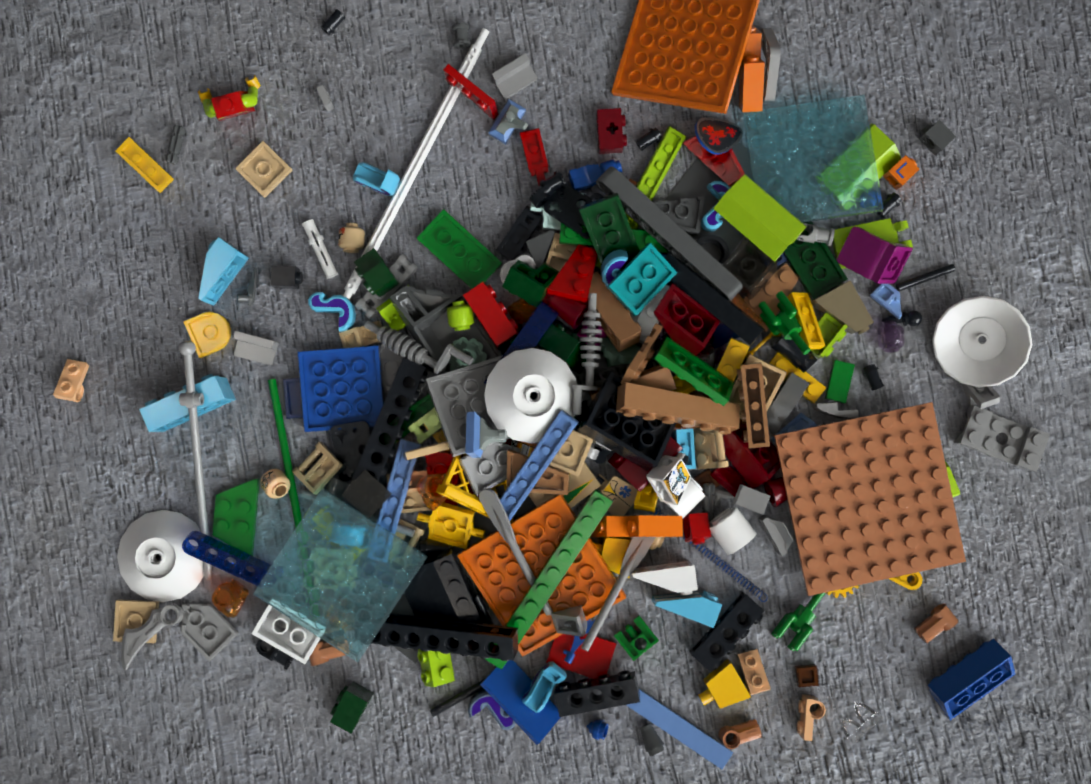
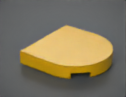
[183,312,231,358]

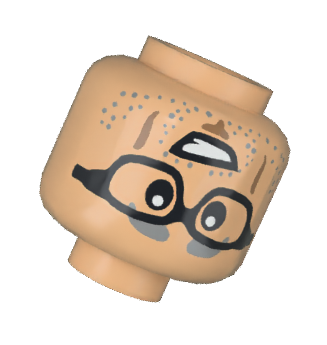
[260,469,291,499]

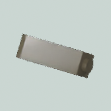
[811,280,874,335]

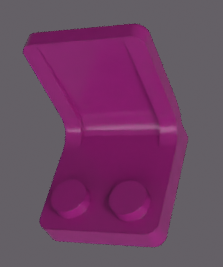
[837,226,913,284]

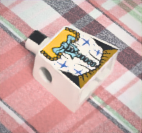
[646,453,691,505]

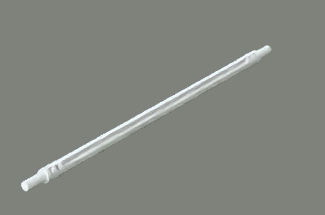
[343,28,489,300]

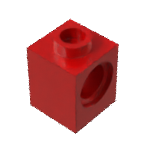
[682,513,711,545]

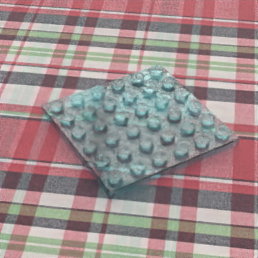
[743,95,884,223]
[253,488,428,662]

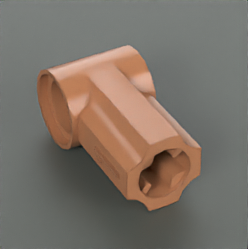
[914,603,959,643]
[309,636,350,666]
[718,719,762,749]

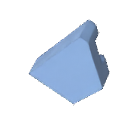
[870,284,902,319]

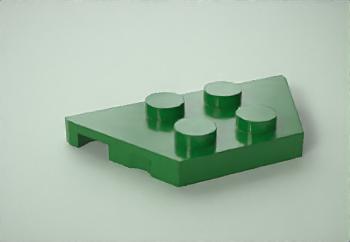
[212,479,260,557]

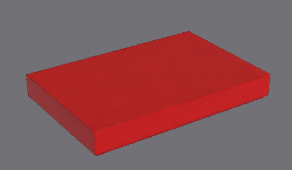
[546,633,617,679]

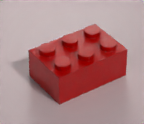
[463,282,519,350]

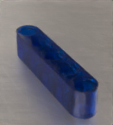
[484,301,559,384]
[182,531,280,590]

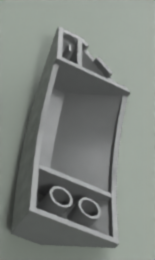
[389,286,535,399]

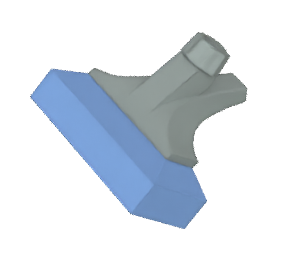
[488,99,528,145]
[465,411,507,458]

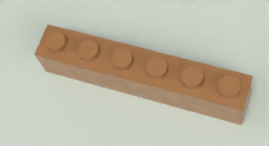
[616,382,740,435]

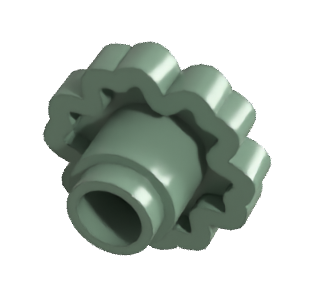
[599,336,640,367]
[448,337,487,371]

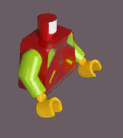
[198,75,261,121]

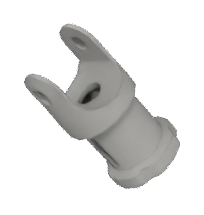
[797,223,835,246]

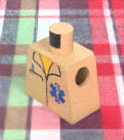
[596,474,637,516]

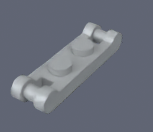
[355,254,418,320]

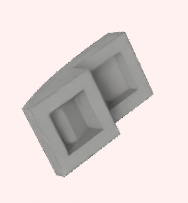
[812,403,859,418]

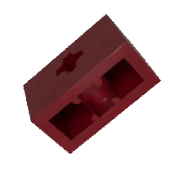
[596,108,627,154]

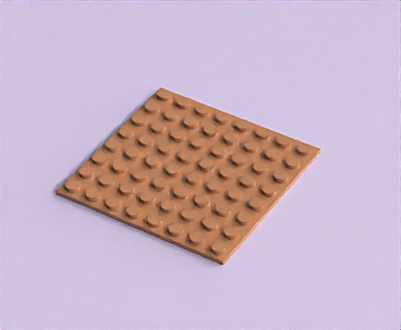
[774,402,966,596]

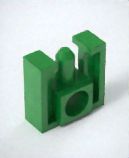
[614,615,659,661]

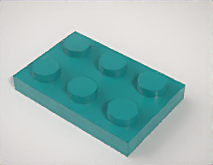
[606,243,677,316]

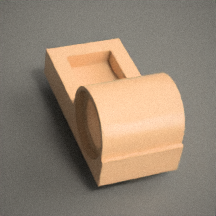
[53,359,89,402]
[737,649,771,695]
[797,694,826,741]

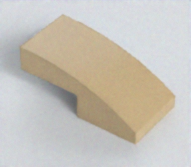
[339,321,382,348]

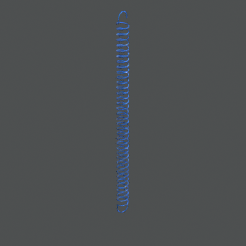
[650,508,768,602]

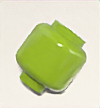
[446,300,474,331]

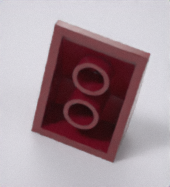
[653,284,720,356]

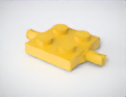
[417,501,485,549]

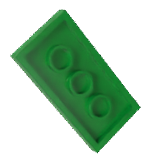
[417,209,502,289]
[654,337,735,406]

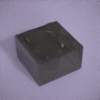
[723,239,777,300]

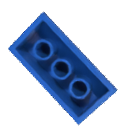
[928,638,1016,720]

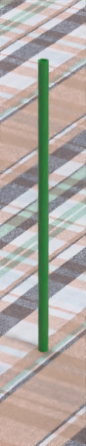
[268,379,320,617]

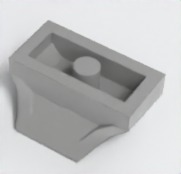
[759,515,794,556]

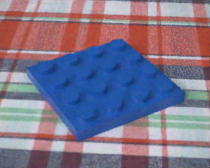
[298,346,384,432]

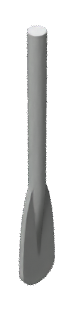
[479,488,553,616]
[581,537,656,652]

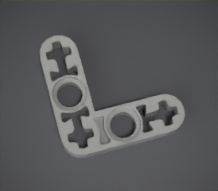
[761,28,781,102]

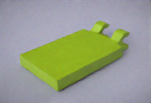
[832,218,913,269]

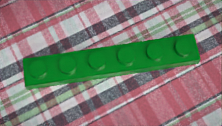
[559,223,668,254]

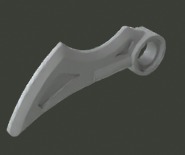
[121,604,183,670]

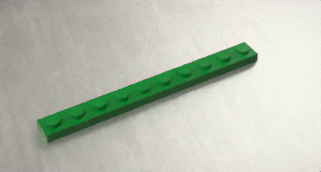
[485,489,613,670]

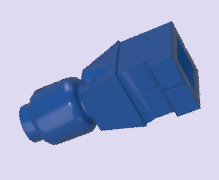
[568,159,622,192]

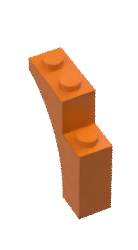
[739,25,765,112]
[590,515,683,537]

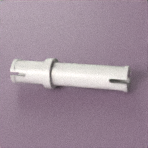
[302,219,338,279]

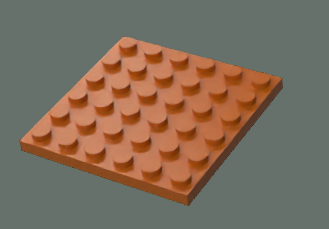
[611,0,760,114]
[457,495,626,657]

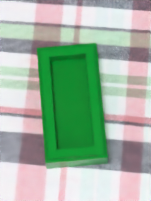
[824,360,855,404]

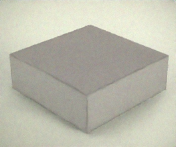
[316,85,334,111]

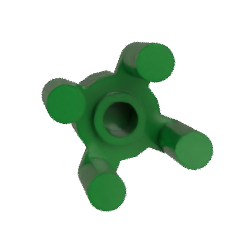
[758,291,810,355]
[771,593,825,652]

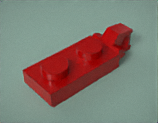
[520,128,549,186]

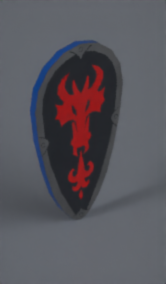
[695,118,743,155]

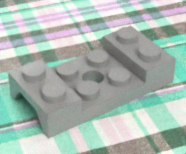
[955,405,1050,472]

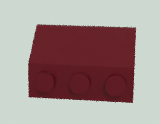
[723,425,780,489]
[608,437,683,492]

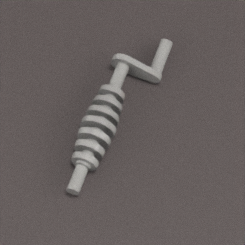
[573,293,602,415]
[364,321,474,375]

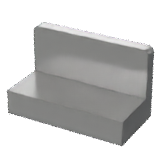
[492,53,537,99]
[233,331,279,365]

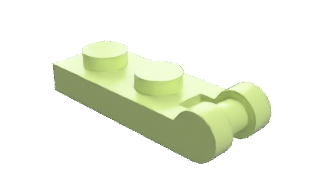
[408,407,442,444]

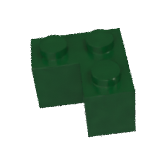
[354,248,400,297]
[502,260,559,307]
[535,322,587,374]
[330,681,374,734]

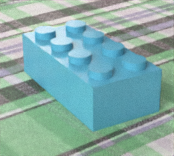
[139,374,236,432]

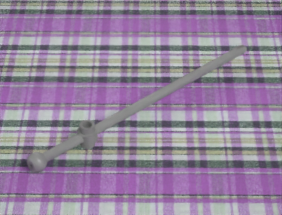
[178,341,213,580]

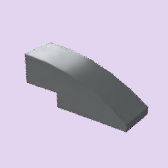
[767,373,809,435]

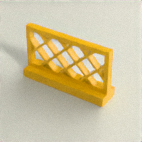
[436,453,514,522]

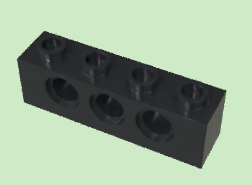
[689,592,764,672]
[554,670,640,717]

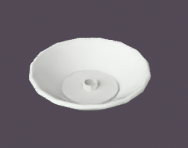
[932,296,1032,387]
[484,348,577,444]
[117,510,204,602]

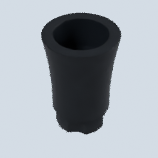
[771,337,817,373]

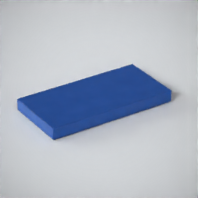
[480,660,561,745]

